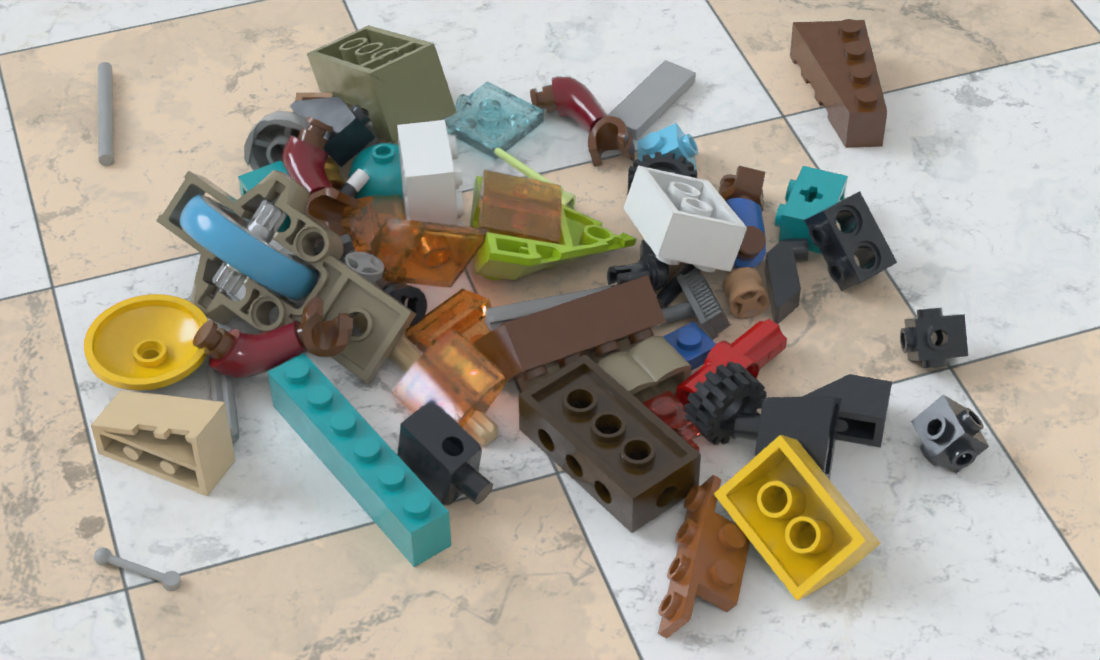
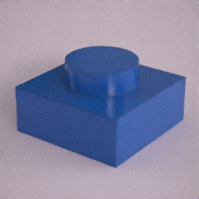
[663,322,716,371]

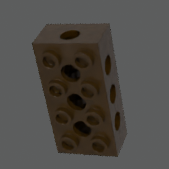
[518,354,701,533]

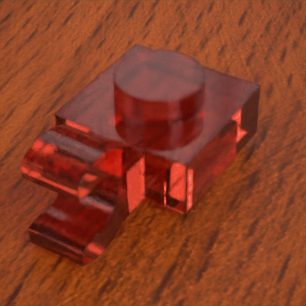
[642,390,700,452]

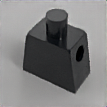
[734,396,842,480]
[397,399,493,505]

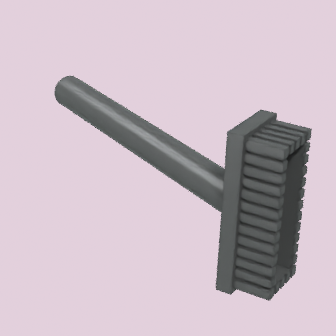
[657,268,731,340]

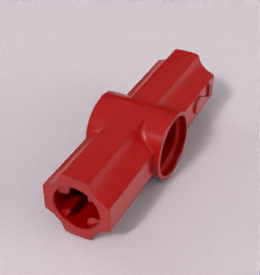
[676,319,787,409]

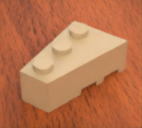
[91,390,236,496]

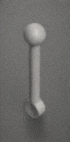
[94,547,181,591]

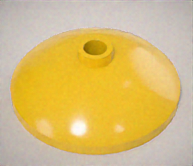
[84,294,208,391]

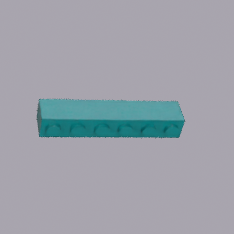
[268,353,451,567]

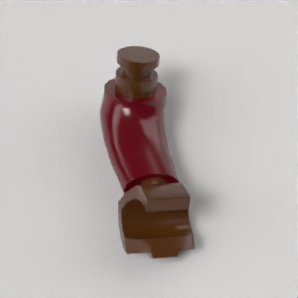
[530,76,635,167]
[282,116,359,237]
[193,295,353,379]

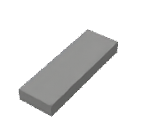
[608,60,696,140]

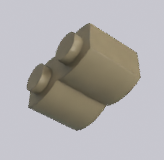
[597,336,691,409]

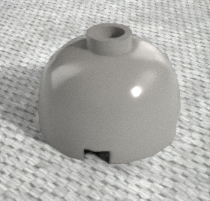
[244,111,309,170]

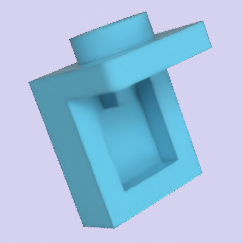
[637,123,698,170]

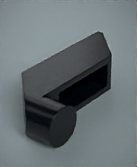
[764,238,809,324]

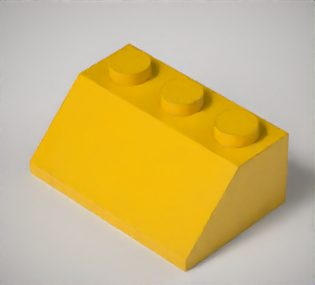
[714,435,881,601]

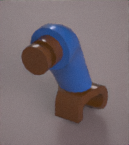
[718,166,766,269]

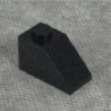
[290,97,376,167]
[802,374,892,448]

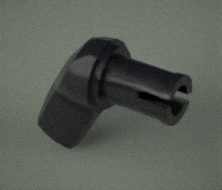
[607,240,670,291]

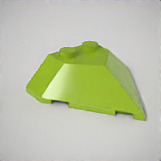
[469,176,637,280]

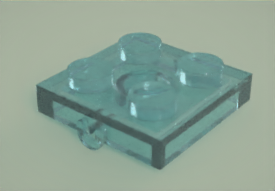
[443,81,544,159]

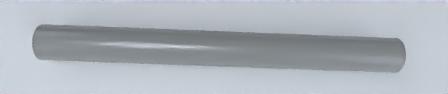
[98,62,114,166]

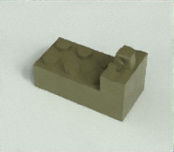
[307,25,457,143]

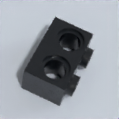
[804,191,897,291]

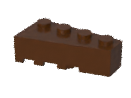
[790,19,887,148]
[473,275,666,389]

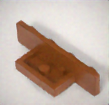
[658,475,750,639]

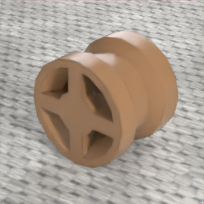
[723,267,770,319]

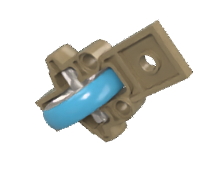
[156,170,416,383]

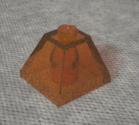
[370,218,489,287]

